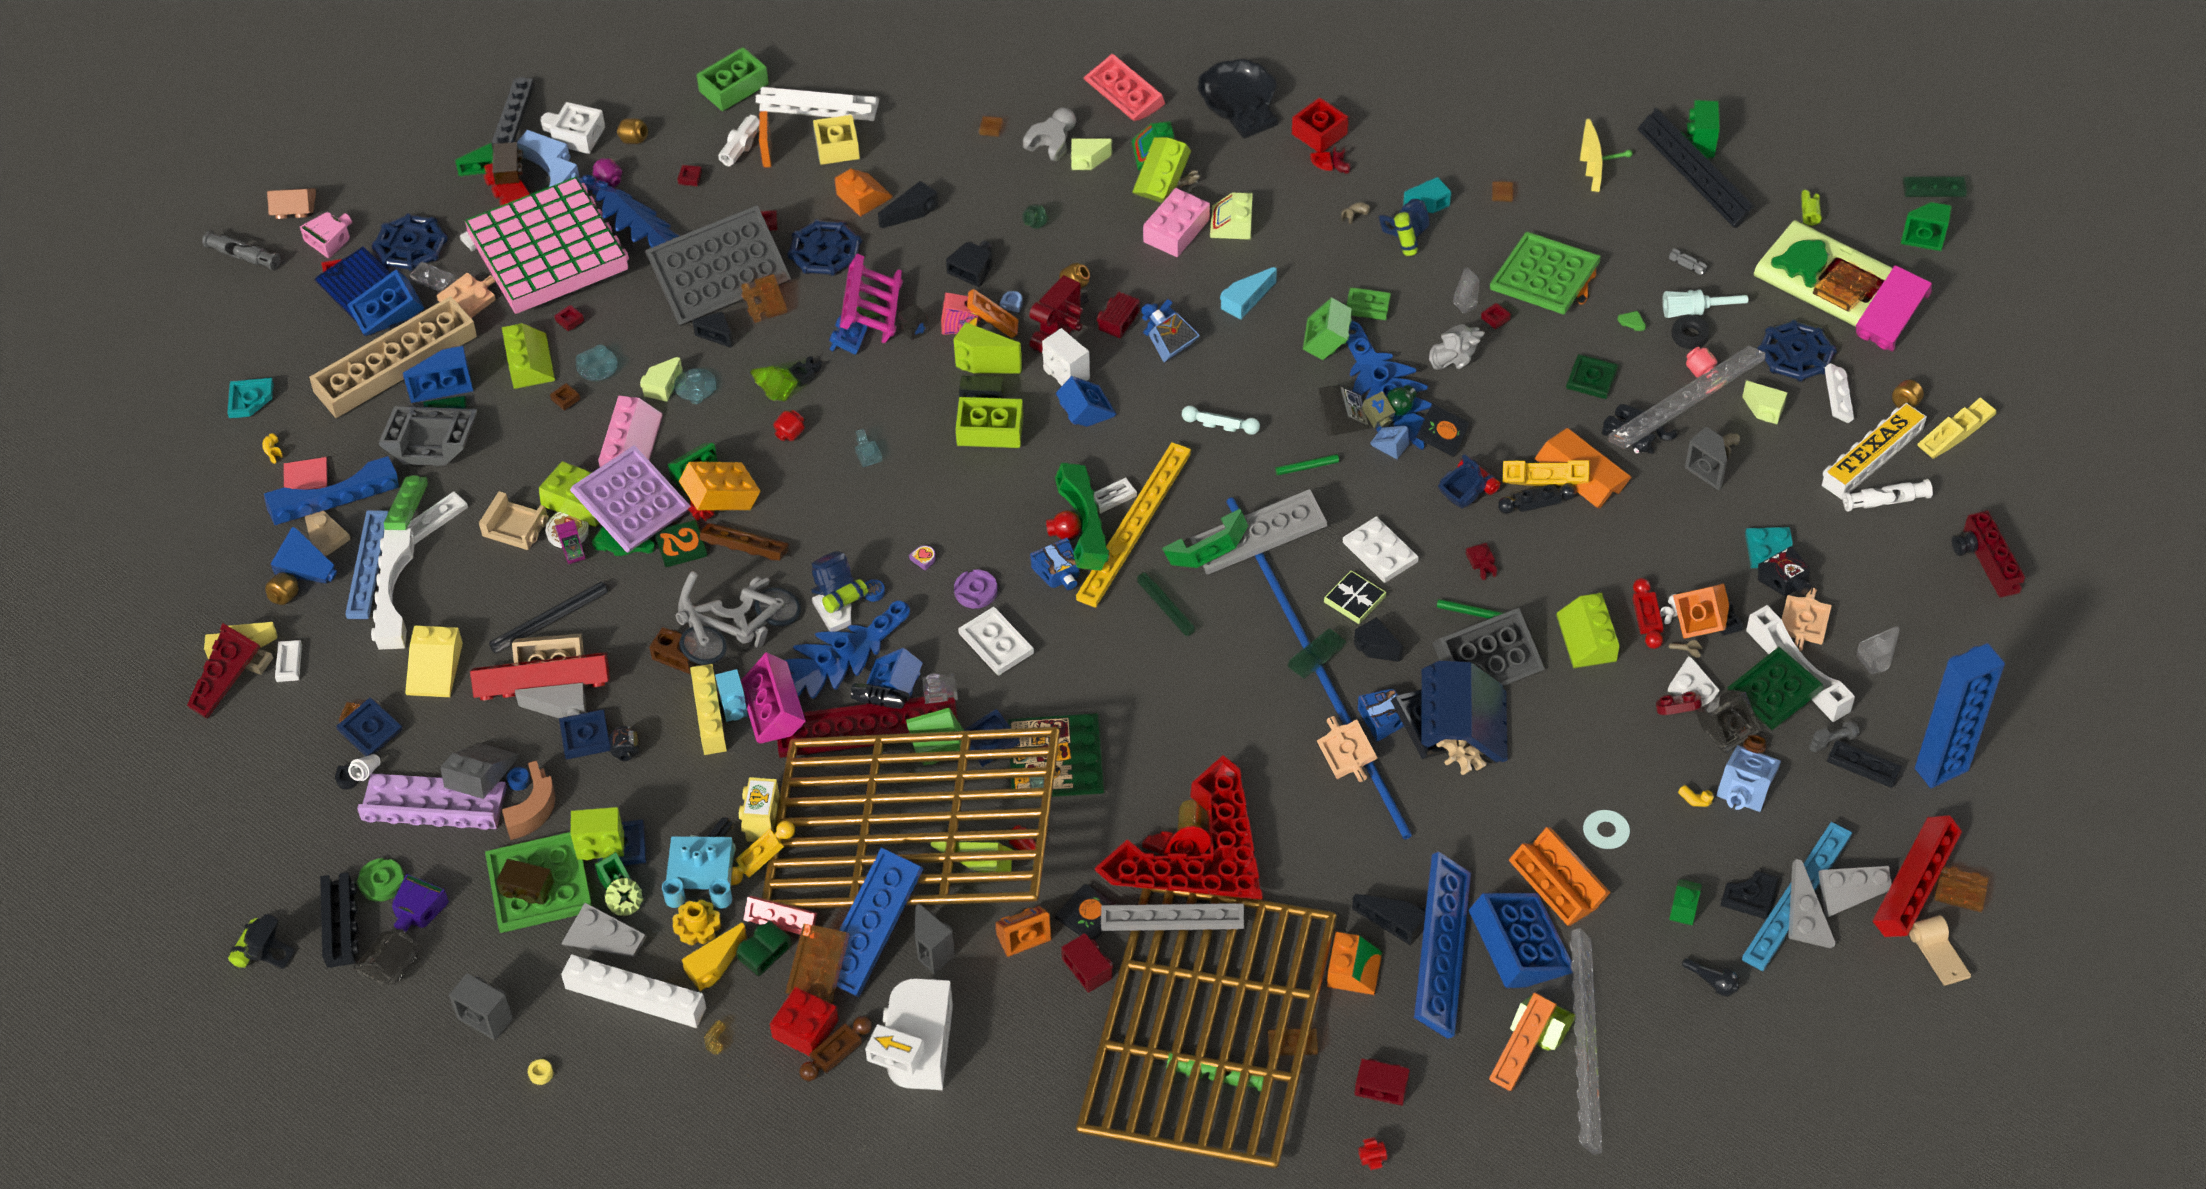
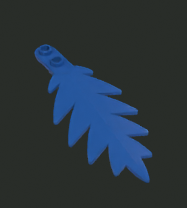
[579,175,679,248]
[1346,321,1432,450]
[785,601,910,699]

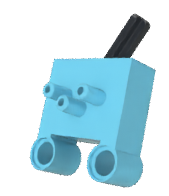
[662,817,734,908]

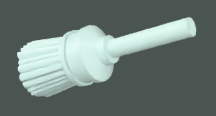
[1663,290,1748,318]

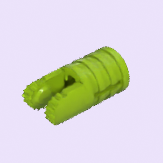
[1801,190,1821,226]

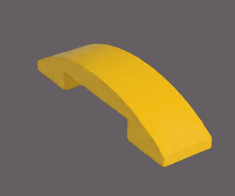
[1503,461,1590,486]

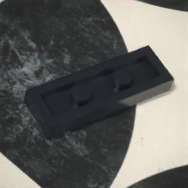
[1827,740,1902,788]

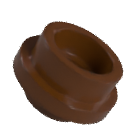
[1743,735,1766,753]

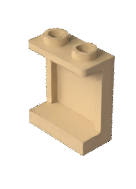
[479,492,548,550]

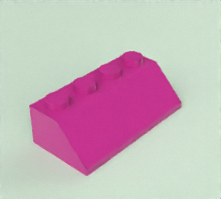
[741,652,805,744]

